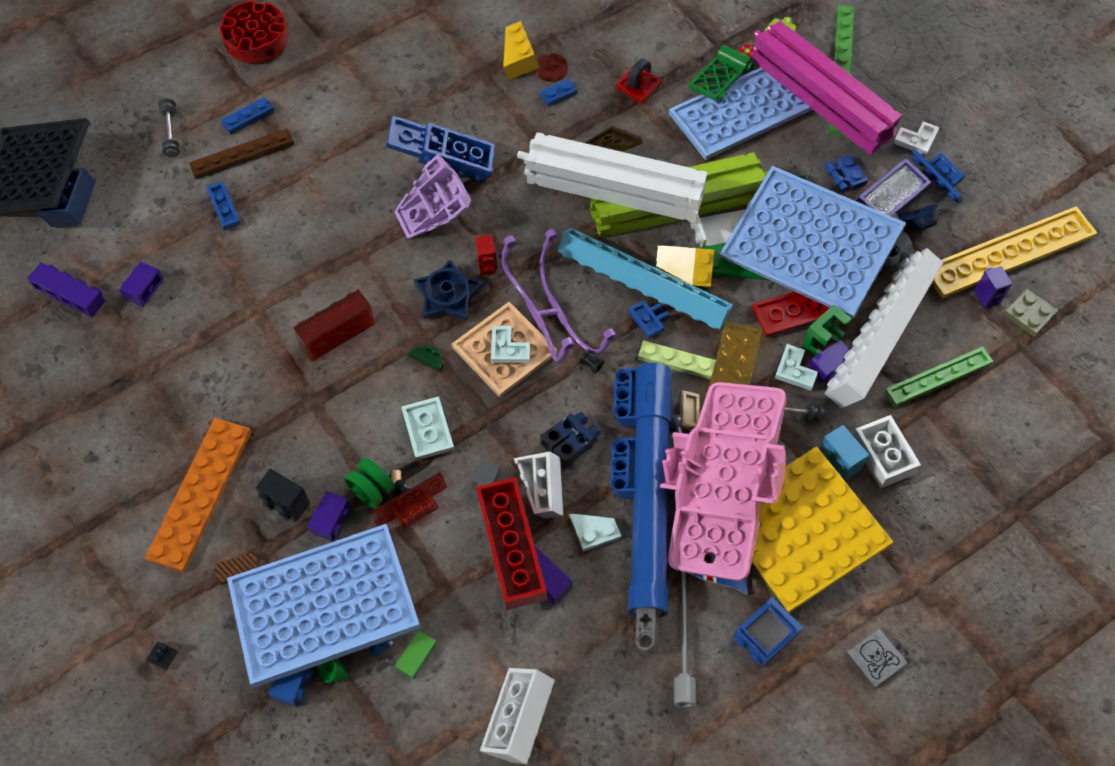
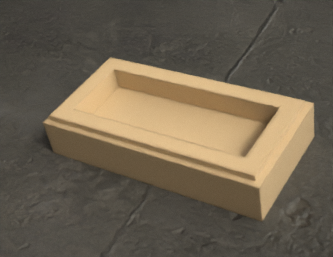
[679,390,700,430]

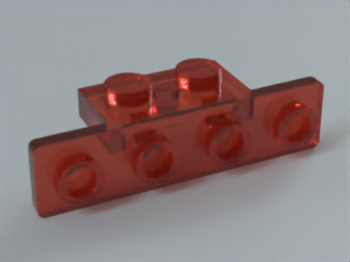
[370,472,447,529]

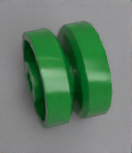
[343,457,395,509]

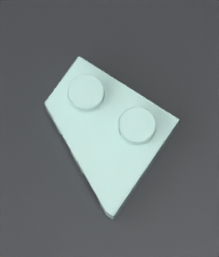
[569,514,621,552]

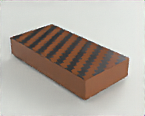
[214,551,259,585]

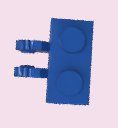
[628,300,671,339]

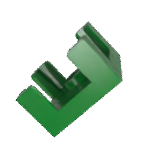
[802,305,852,356]

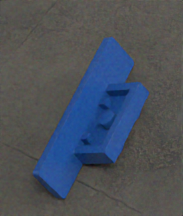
[912,149,965,203]

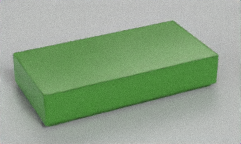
[395,631,437,679]

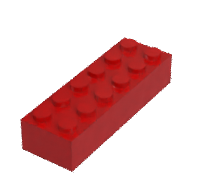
[476,477,547,610]

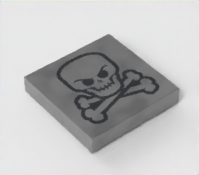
[846,629,907,689]

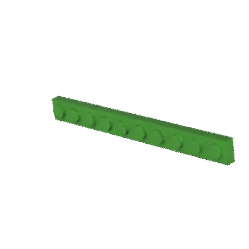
[828,5,854,136]

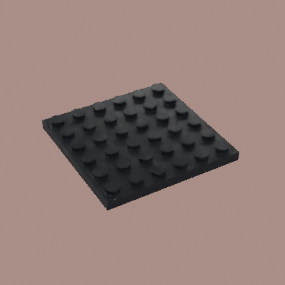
[0,118,90,213]

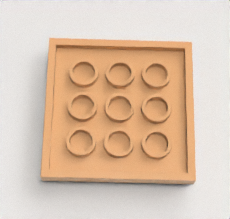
[451,302,558,398]

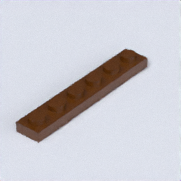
[189,128,294,179]

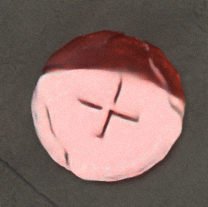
[536,53,568,82]

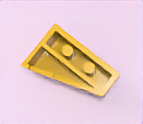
[503,21,539,80]

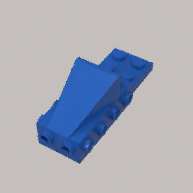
[386,115,495,183]

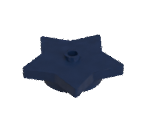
[414,260,483,320]

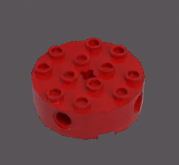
[219,1,289,64]

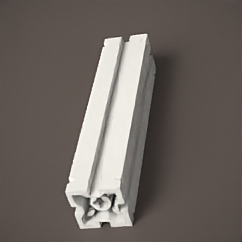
[517,132,707,223]

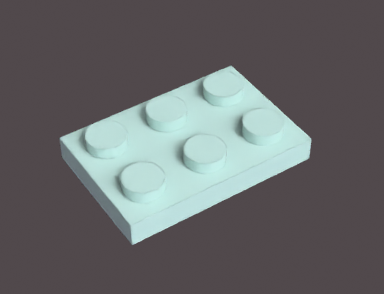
[401,397,454,461]

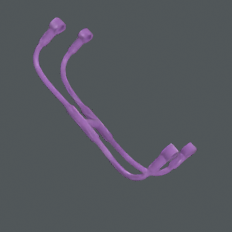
[501,229,617,363]

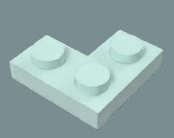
[491,326,530,363]
[775,344,818,391]

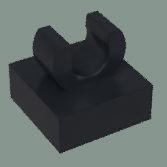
[146,641,178,671]

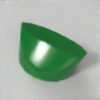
[315,657,348,683]

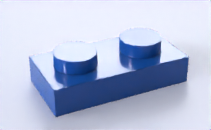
[540,79,577,107]

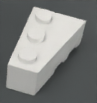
[514,452,563,518]

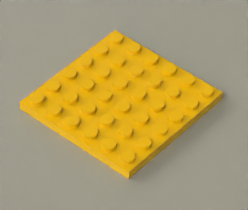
[752,446,893,614]

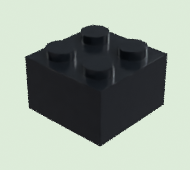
[255,468,310,522]

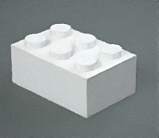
[853,415,921,489]

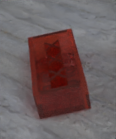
[293,289,375,362]

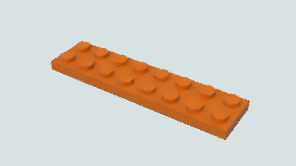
[145,418,252,573]

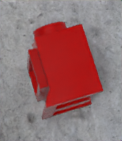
[475,235,498,276]

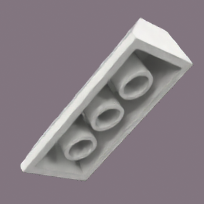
[480,668,555,764]

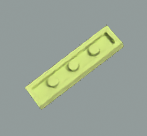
[638,340,716,380]

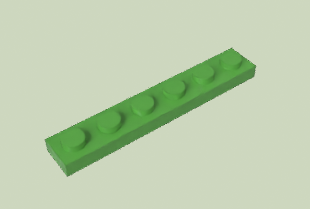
[884,347,994,407]

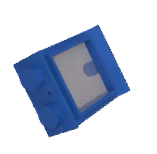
[733,596,803,667]

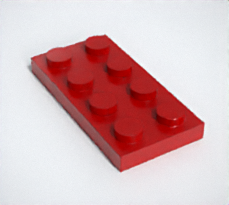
[751,292,830,338]

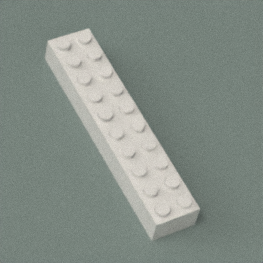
[824,248,943,408]

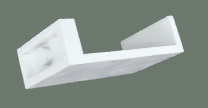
[690,200,751,247]

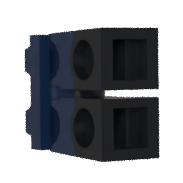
[540,412,600,470]

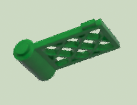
[688,45,755,101]

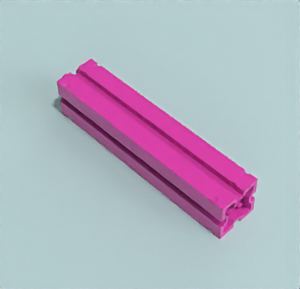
[752,20,902,155]

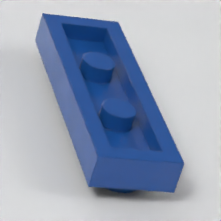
[221,97,275,135]
[206,181,241,231]

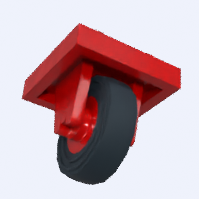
[615,58,662,104]

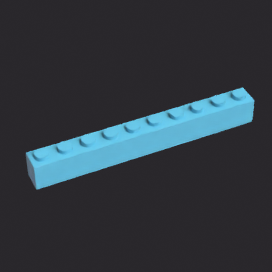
[557,228,733,329]

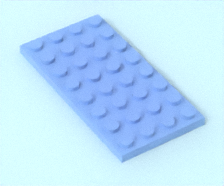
[669,68,813,160]

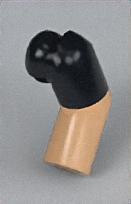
[391,470,412,495]

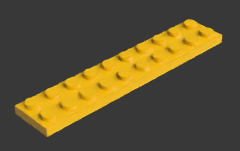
[932,206,1097,298]

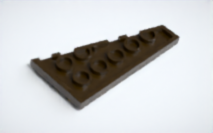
[584,126,643,152]

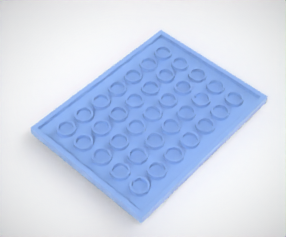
[720,166,906,318]
[227,524,421,688]

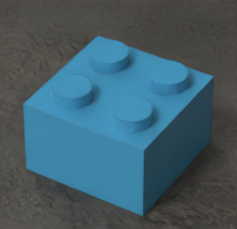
[819,425,869,481]

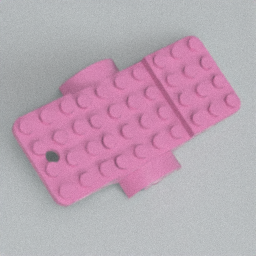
[660,382,787,581]

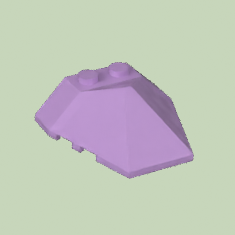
[395,154,471,239]

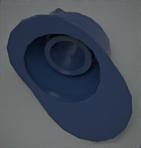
[898,204,938,230]

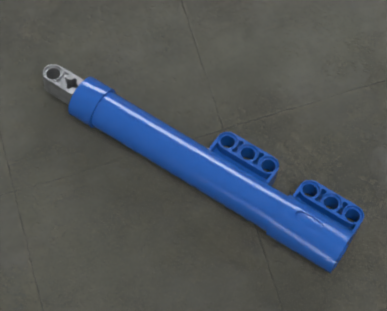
[610,363,672,656]

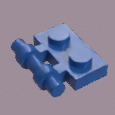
[825,154,868,192]

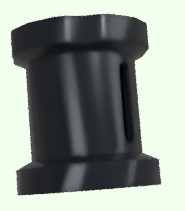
[579,349,605,374]

